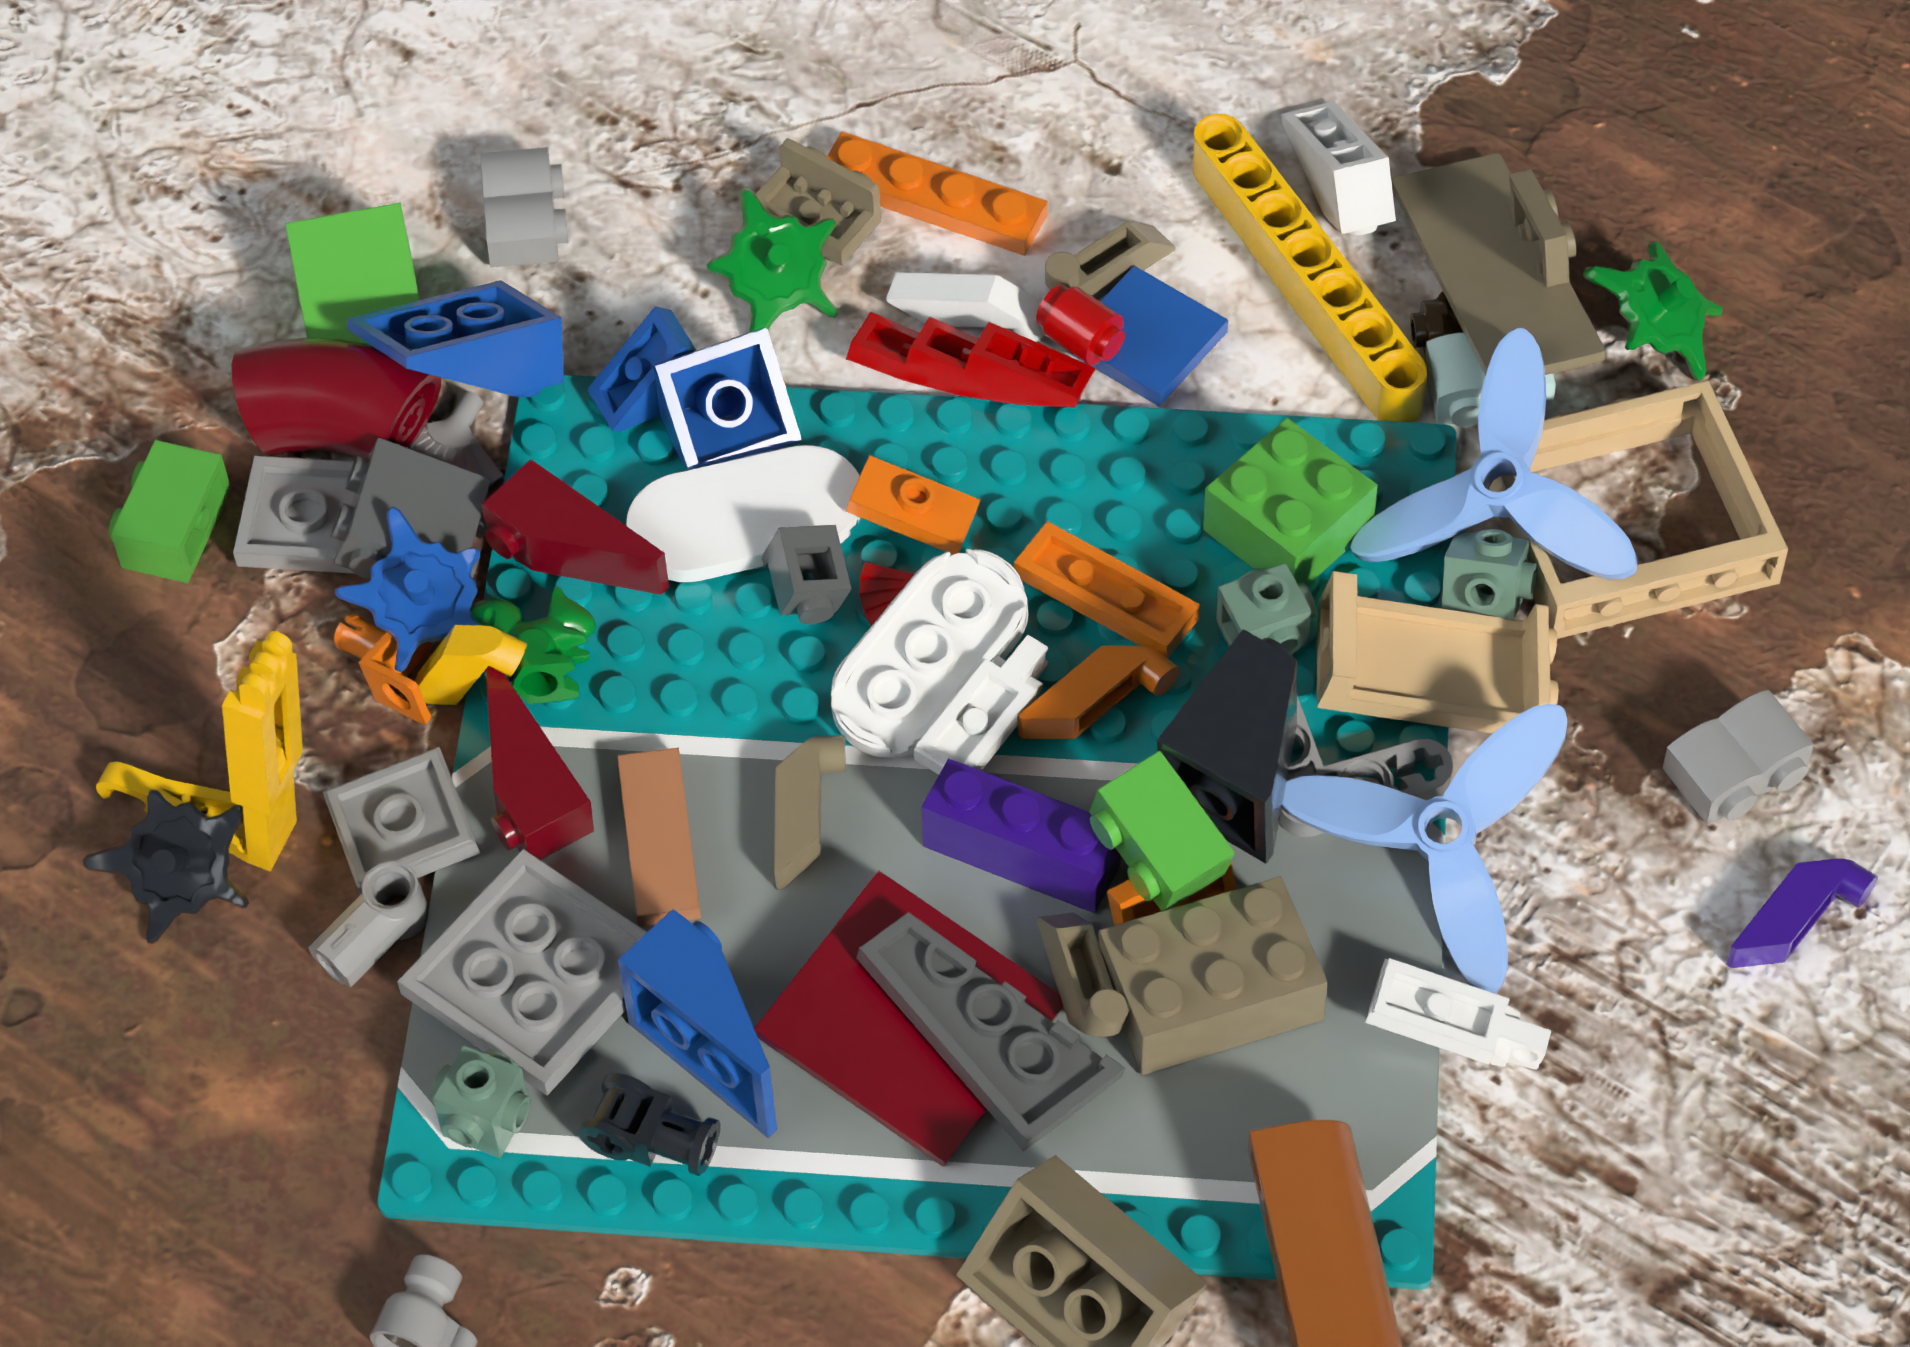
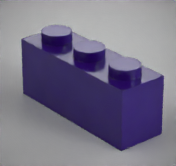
[921,758,1121,914]

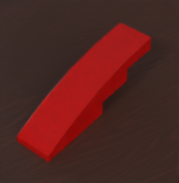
[846,312,1096,407]

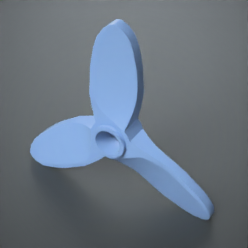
[1350,328,1637,580]
[1282,704,1567,994]

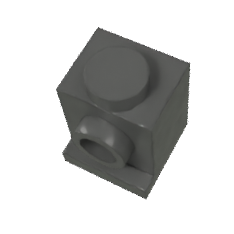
[762,525,852,624]

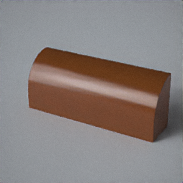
[1248,1120,1403,1347]

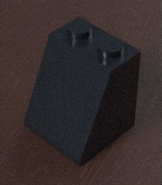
[1157,629,1297,864]

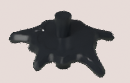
[82,790,249,944]

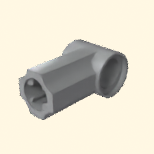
[308,861,429,987]

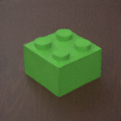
[1203,417,1378,586]

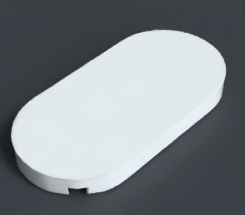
[627,445,861,582]
[831,549,1028,759]

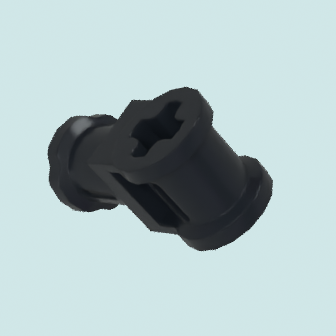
[578,1073,721,1176]

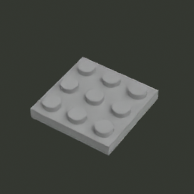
[398,849,647,1096]

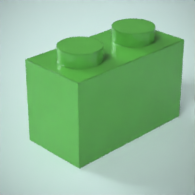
[109,440,231,583]
[1089,751,1235,911]

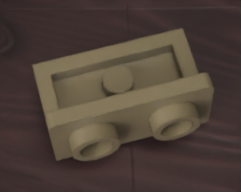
[755,138,881,266]

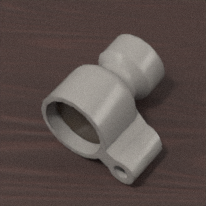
[370,1254,477,1347]

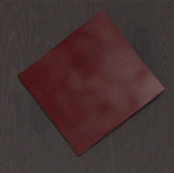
[754,870,1064,1167]

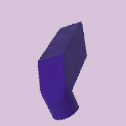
[1726,859,1878,968]

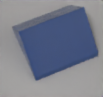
[653,327,802,471]

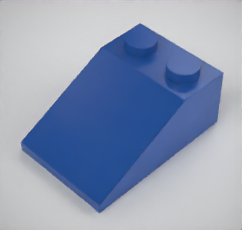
[347,280,564,397]
[618,909,777,1138]

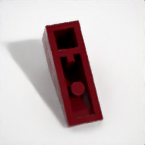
[481,459,669,595]
[486,667,594,860]

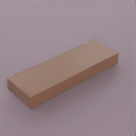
[617,747,701,927]

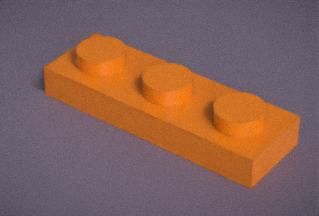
[1014,521,1200,658]

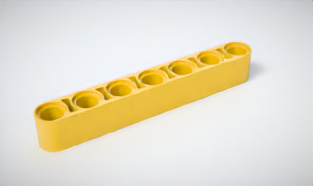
[1193,114,1427,422]

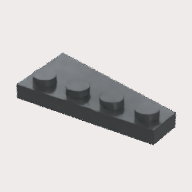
[856,912,1125,1151]

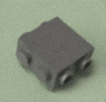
[331,437,491,579]

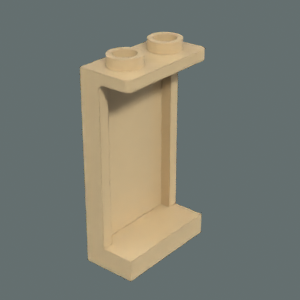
[1317,571,1559,734]

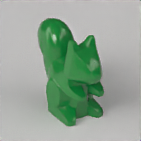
[470,587,596,704]

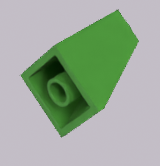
[285,202,420,345]

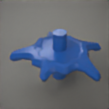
[335,507,483,672]

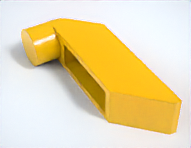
[407,625,527,705]

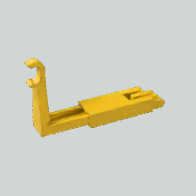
[96,631,303,872]

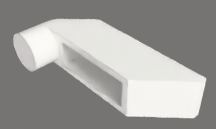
[886,272,1045,342]

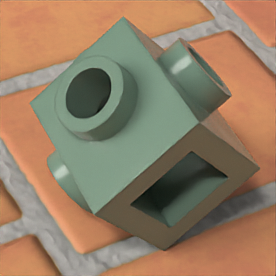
[1442,529,1537,620]
[1216,563,1316,655]
[431,1045,531,1159]

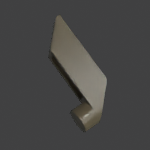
[1045,221,1176,300]
[774,735,846,890]
[1036,912,1129,1037]

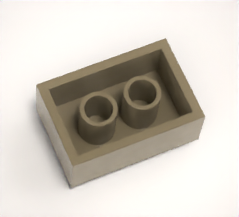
[1099,876,1328,1076]

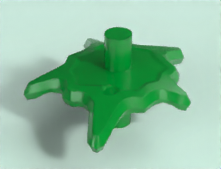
[707,188,838,332]
[1583,241,1723,381]

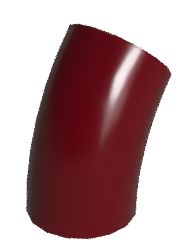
[231,338,442,458]

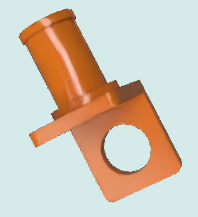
[334,614,433,725]

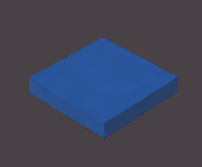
[1066,265,1228,407]

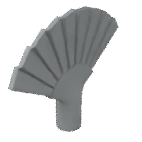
[410,391,504,487]

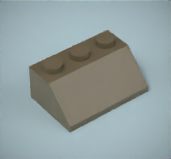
[956,1155,1208,1347]

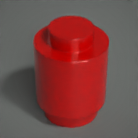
[1036,284,1125,365]

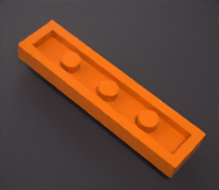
[826,131,1048,256]

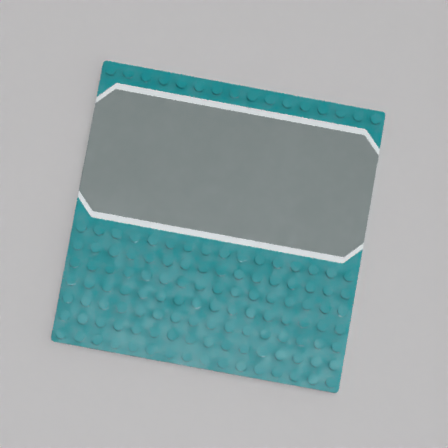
[378,375,1457,1290]

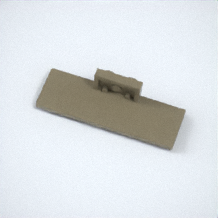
[1392,153,1605,376]

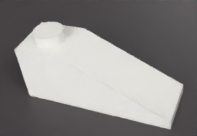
[1281,101,1396,235]

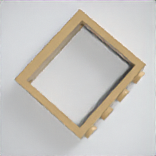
[1480,381,1788,639]

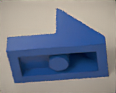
[587,306,696,432]

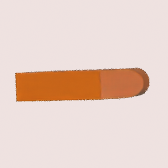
[1018,646,1180,739]

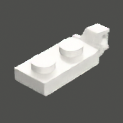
[914,635,1048,775]
[1365,958,1552,1070]

